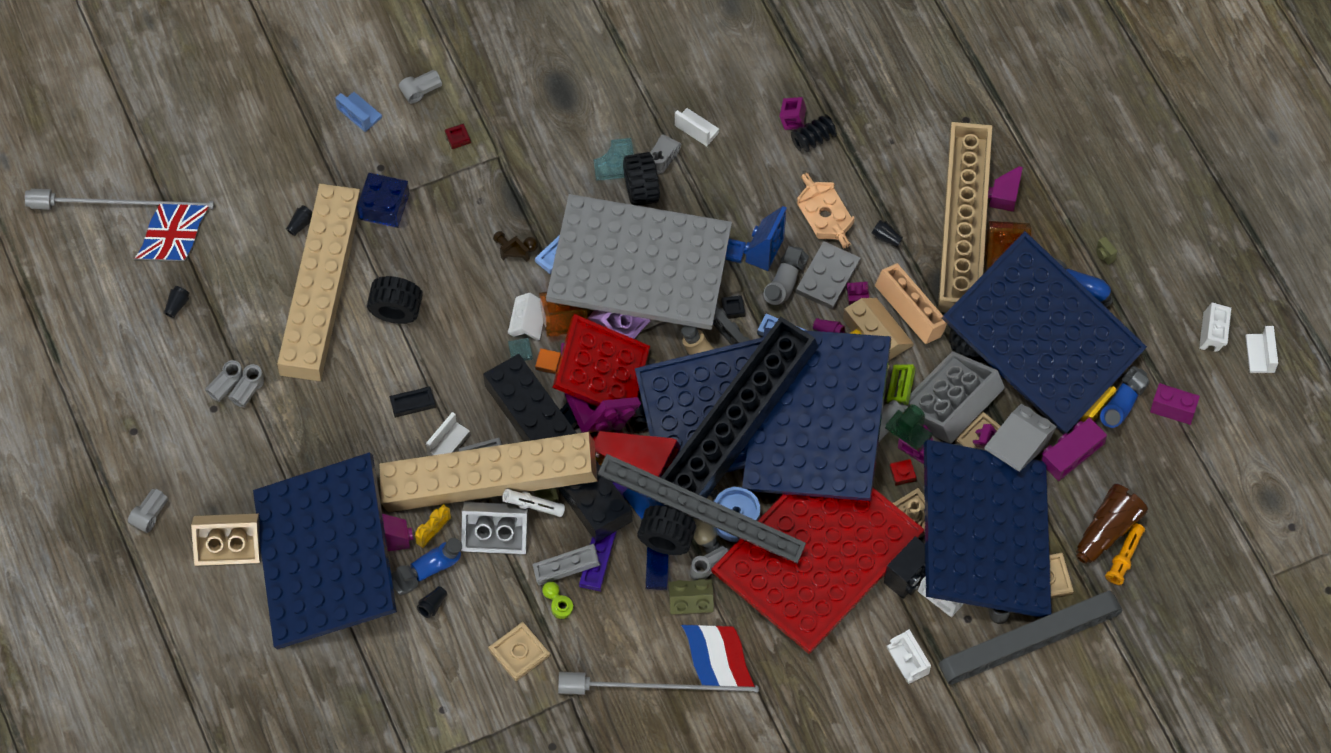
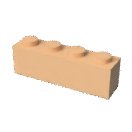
[875,263,947,344]

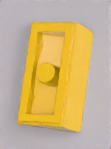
[1079,386,1116,422]

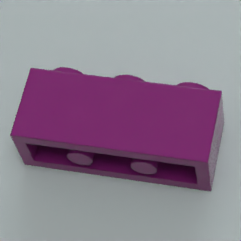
[1042,418,1107,481]

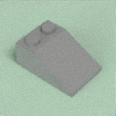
[984,404,1057,472]

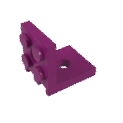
[565,393,641,435]

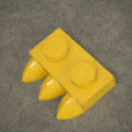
[415,504,451,548]

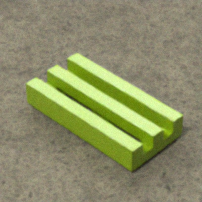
[886,364,916,405]

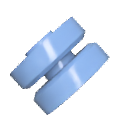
[714,487,760,542]

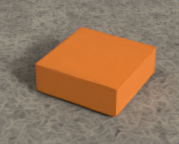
[535,348,561,374]

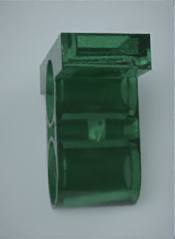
[885,404,933,452]

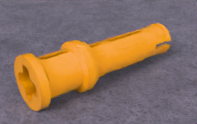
[1105,523,1145,585]

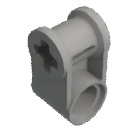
[650,134,681,174]

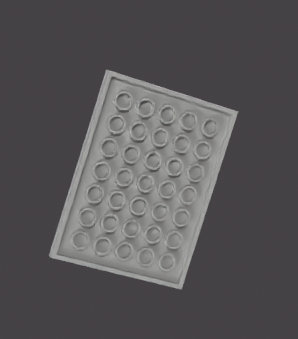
[546,194,732,330]

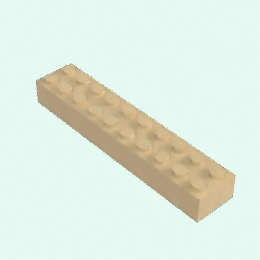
[938,122,992,313]
[277,184,362,381]
[379,432,597,512]

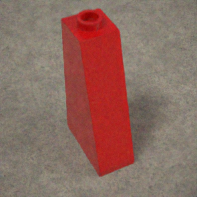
[593,431,681,478]

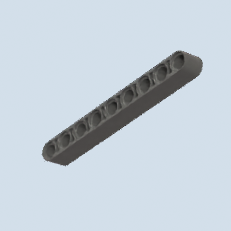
[938,591,1123,685]

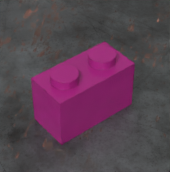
[1150,383,1200,425]

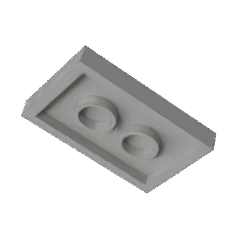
[796,241,861,310]

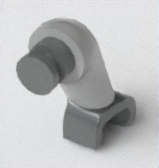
[763,246,809,305]

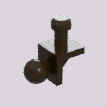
[493,231,538,262]

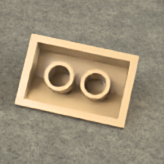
[843,298,914,360]
[191,513,260,566]

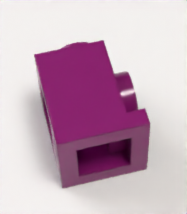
[779,97,807,130]

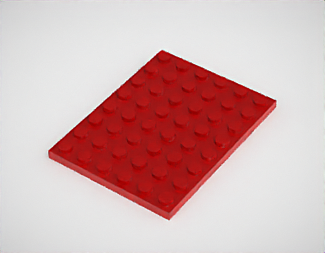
[711,488,925,654]

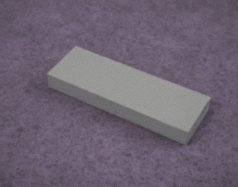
[532,544,600,585]

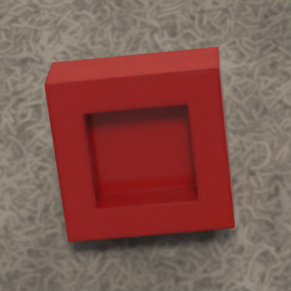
[889,459,916,486]

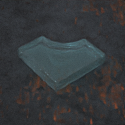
[593,138,634,180]

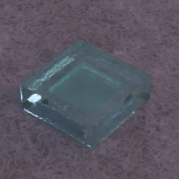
[508,338,532,361]

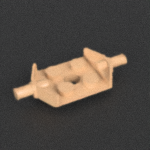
[797,173,855,248]

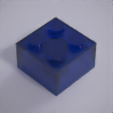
[357,172,410,228]

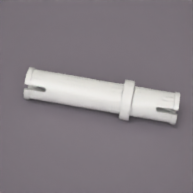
[502,489,565,517]

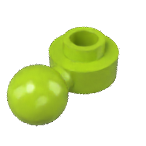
[542,582,573,619]

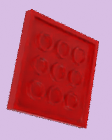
[552,314,650,406]

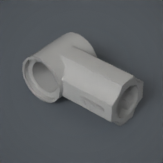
[399,70,442,104]
[205,360,243,402]
[228,364,264,408]
[128,489,168,533]
[690,546,728,580]

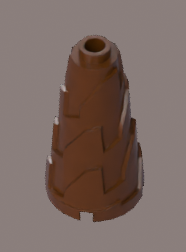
[1076,484,1148,564]

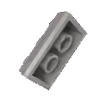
[461,502,529,554]

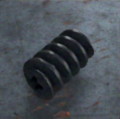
[791,114,837,152]

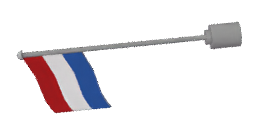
[558,625,759,695]

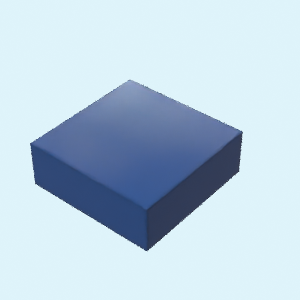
[725,239,746,263]

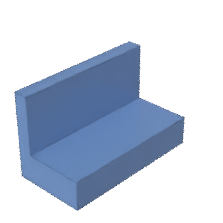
[335,92,382,132]

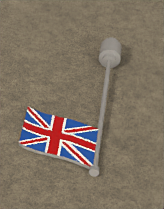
[25,188,214,261]

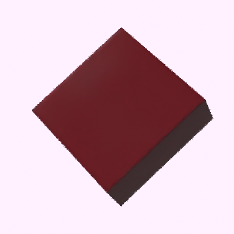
[445,123,471,149]

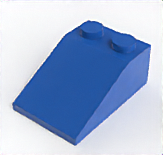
[744,206,787,271]

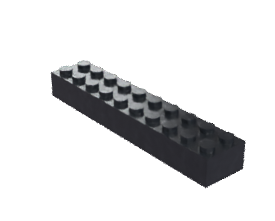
[661,316,818,498]
[483,354,633,543]

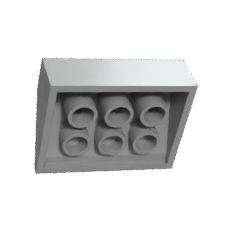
[901,351,1005,444]

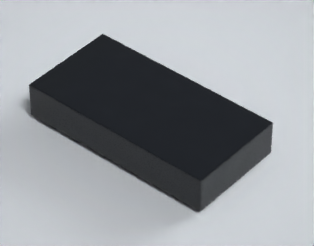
[389,386,436,417]

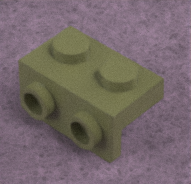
[668,579,714,615]

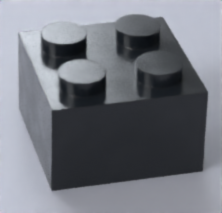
[884,536,926,599]

